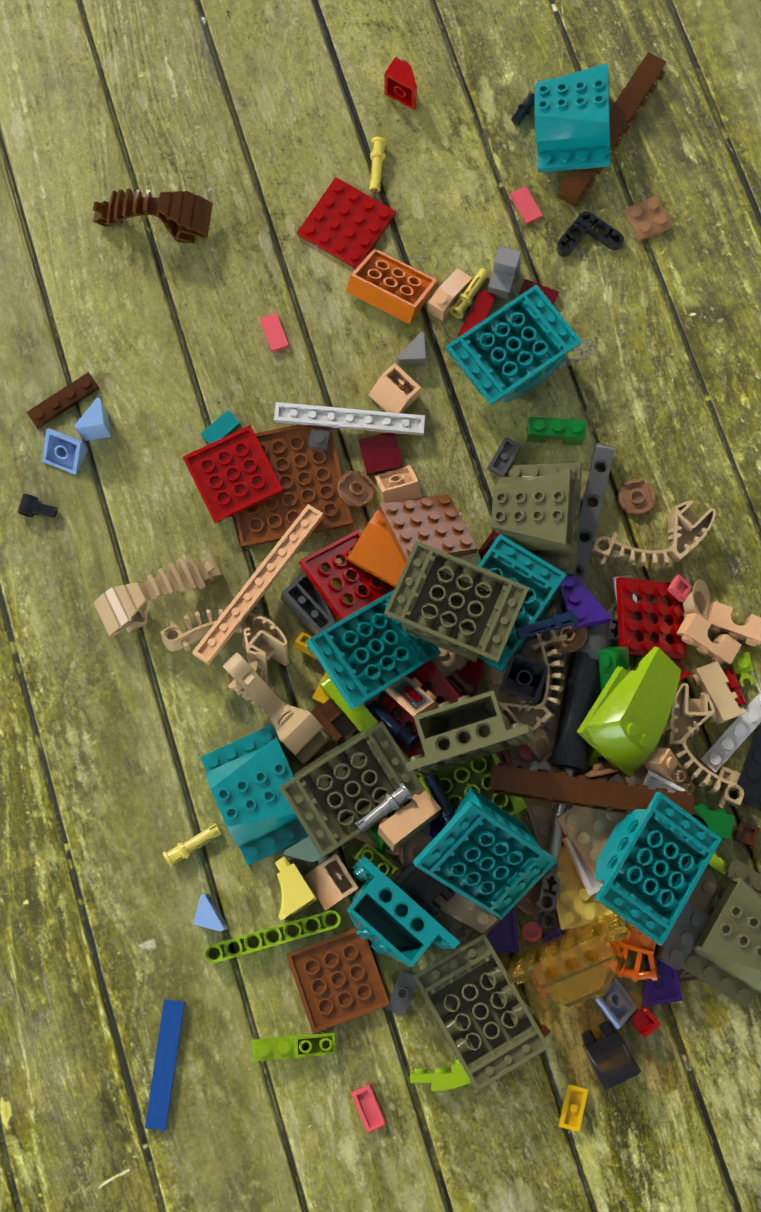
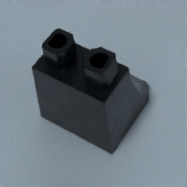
[499,654,548,704]
[393,852,455,916]
[581,1021,641,1090]

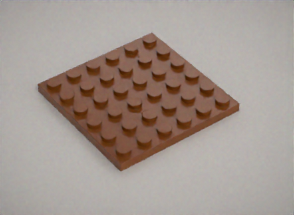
[235,425,353,548]

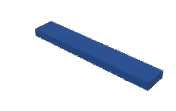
[145,999,185,1131]

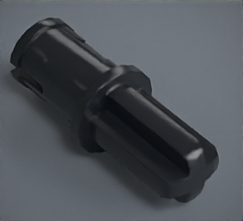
[511,93,535,126]

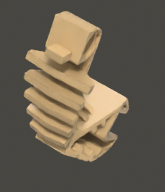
[591,500,716,569]
[94,555,222,637]
[160,609,289,675]
[498,629,567,733]
[223,653,332,765]
[664,683,744,809]

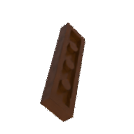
[26,372,100,429]

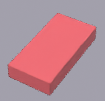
[510,186,543,225]
[260,313,289,353]
[351,1084,387,1133]

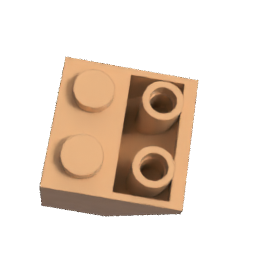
[368,363,421,413]
[304,854,359,911]

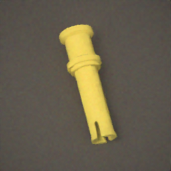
[369,137,387,193]
[449,268,489,319]
[163,823,222,868]

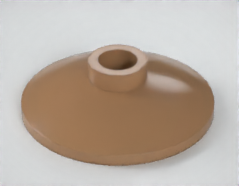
[548,626,588,653]
[584,763,619,779]

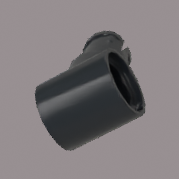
[17,494,58,518]

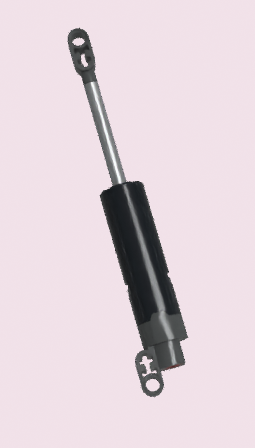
[533,605,619,912]

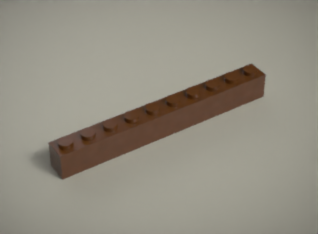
[557,52,666,207]
[488,763,694,816]

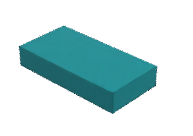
[201,410,241,444]

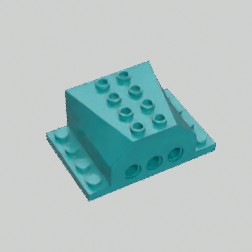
[535,63,611,173]
[445,285,582,407]
[478,534,566,673]
[306,590,441,710]
[200,724,308,866]
[413,787,557,920]
[595,792,722,946]
[347,856,460,967]

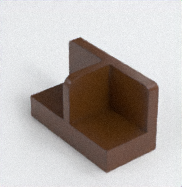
[311,699,355,744]

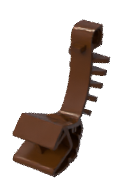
[93,189,213,244]

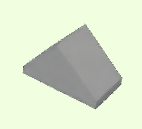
[397,331,426,367]

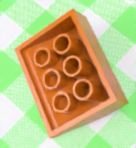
[346,248,437,324]
[347,510,405,587]

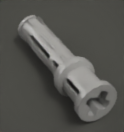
[355,783,413,834]

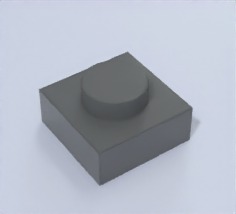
[308,429,330,451]

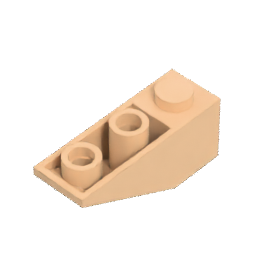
[643,747,696,795]

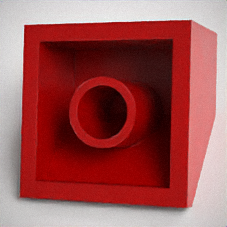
[384,57,417,110]

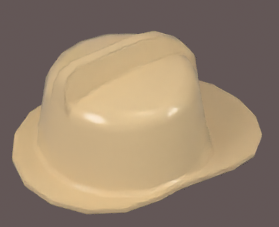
[683,579,710,620]

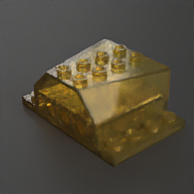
[507,913,629,1008]

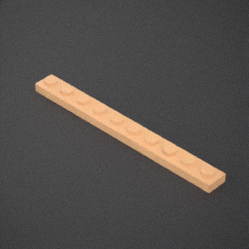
[192,504,324,665]

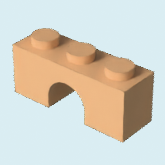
[707,601,761,646]
[677,613,742,666]

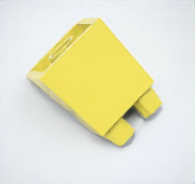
[275,856,318,922]

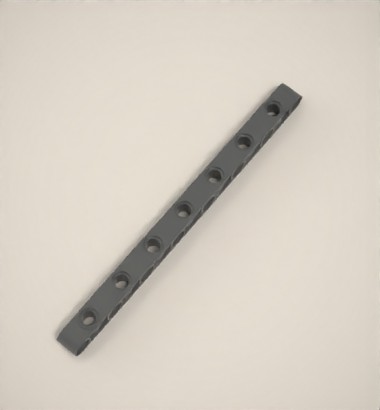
[534,443,615,712]

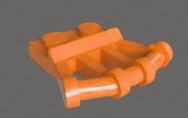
[600,918,658,982]

